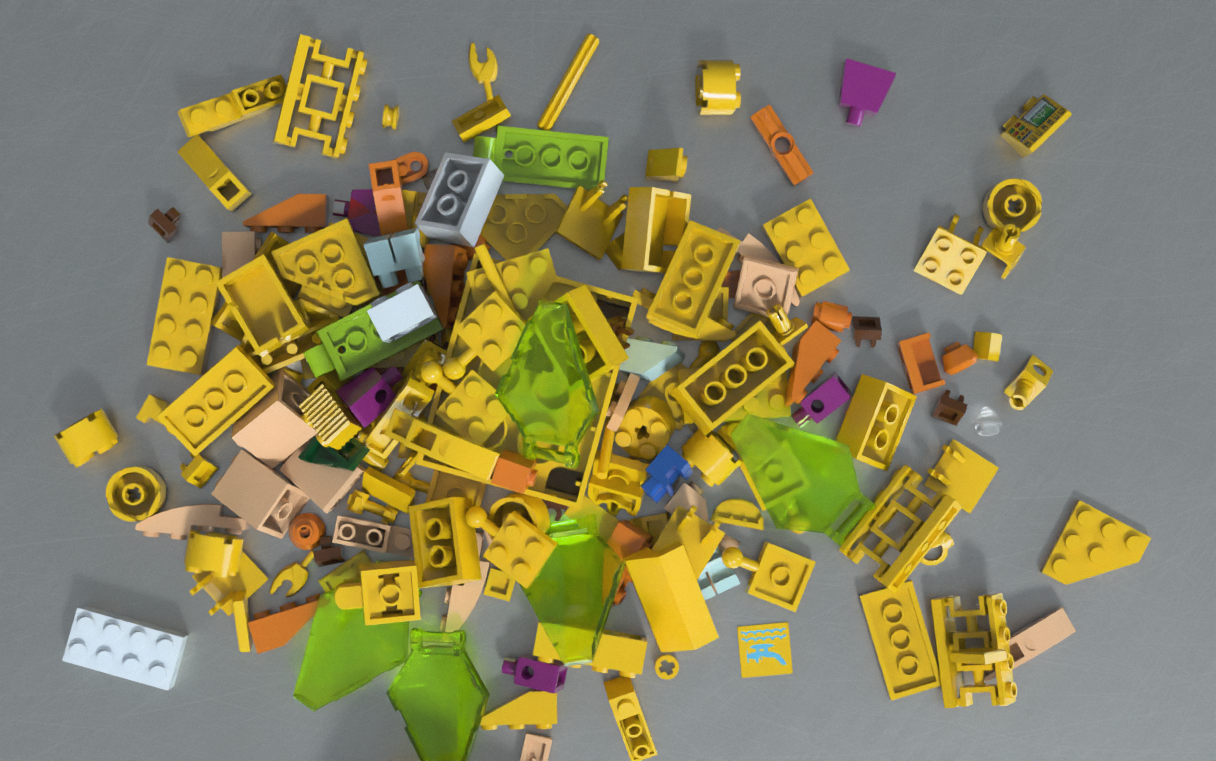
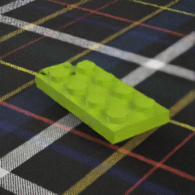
[473,126,609,191]
[303,280,444,382]

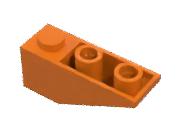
[369,160,408,236]
[243,194,329,234]
[423,244,468,330]
[784,320,842,408]
[604,520,654,609]
[248,593,330,654]

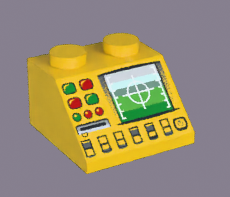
[1001,94,1072,158]

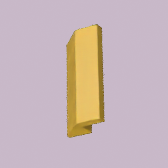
[623,542,719,652]

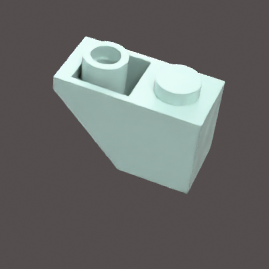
[619,336,685,381]

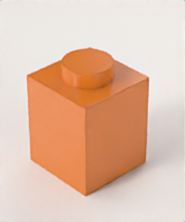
[491,449,538,494]

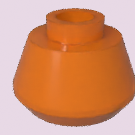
[942,341,978,375]
[289,513,326,550]

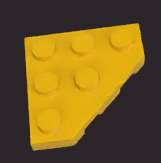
[480,194,568,260]
[271,218,381,306]
[466,248,557,325]
[1040,500,1151,585]

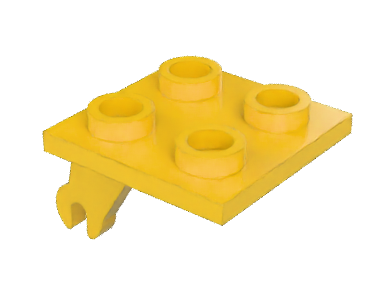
[555,180,628,260]
[913,214,987,295]
[924,439,999,514]
[651,505,725,580]
[189,550,269,616]

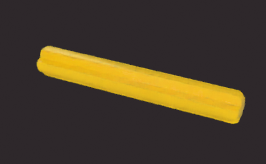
[537,33,599,131]

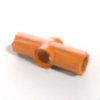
[750,104,814,186]

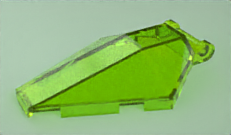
[495,300,599,468]
[730,413,876,546]
[519,513,626,667]
[293,559,423,712]
[386,628,490,761]

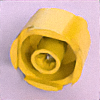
[695,60,741,115]
[982,178,1042,233]
[615,396,676,460]
[54,408,119,468]
[681,429,743,487]
[105,466,166,522]
[488,491,550,540]
[184,530,244,578]

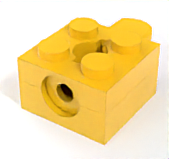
[334,559,421,626]

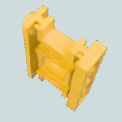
[272,34,367,159]
[363,340,447,459]
[839,464,962,594]
[931,593,1017,708]

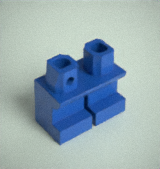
[640,445,693,503]

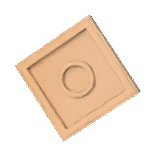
[733,255,799,317]

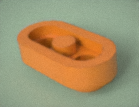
[393,152,429,187]

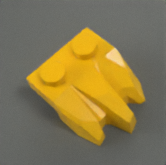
[588,450,649,517]

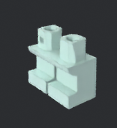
[364,227,425,288]
[697,547,740,600]

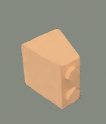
[232,368,318,469]
[280,434,367,513]
[211,449,310,539]

